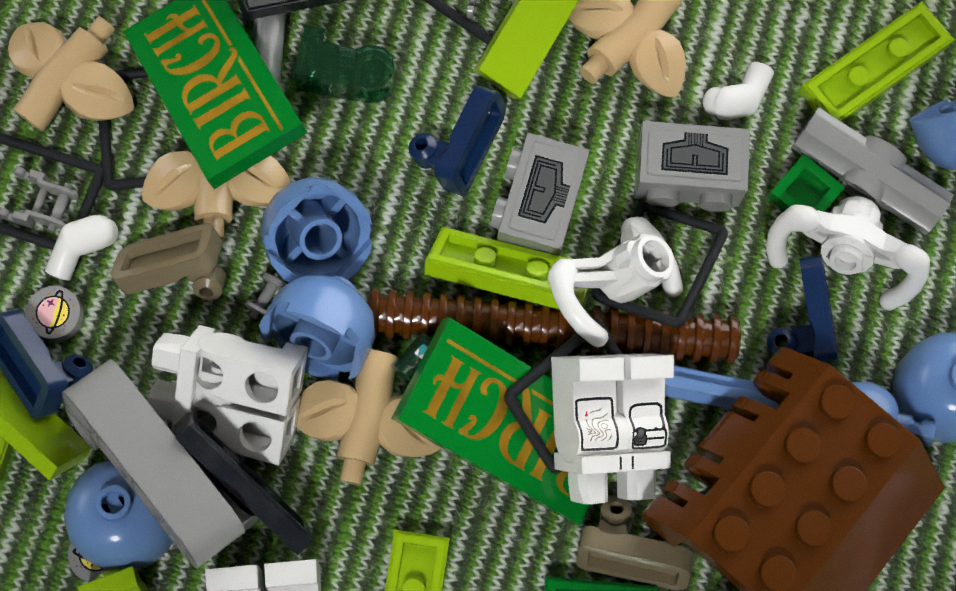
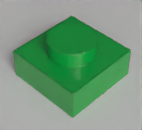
[767,154,846,212]

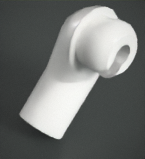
[703,62,774,120]
[45,215,118,281]

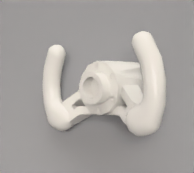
[766,196,930,311]
[548,217,683,348]

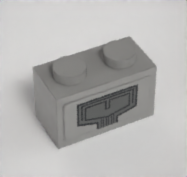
[634,121,750,212]
[490,133,590,256]

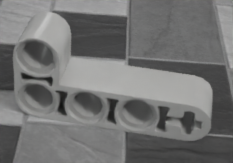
[62,359,245,569]

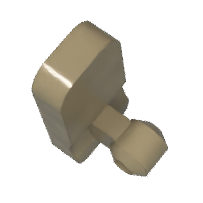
[111,223,226,300]
[576,496,694,590]

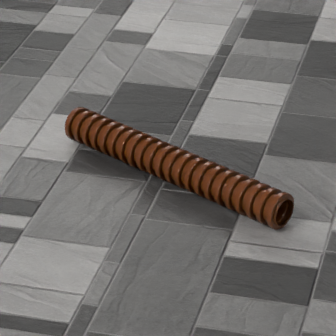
[367,288,741,364]

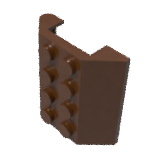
[641,347,945,591]

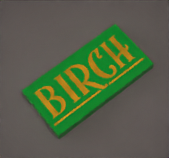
[123,0,308,189]
[391,318,591,525]

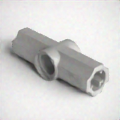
[791,107,954,235]

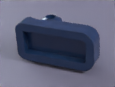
[408,85,506,197]
[767,254,840,367]
[0,309,93,419]

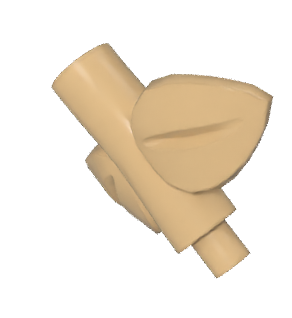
[568,0,686,98]
[8,16,135,132]
[142,151,291,241]
[296,349,442,485]

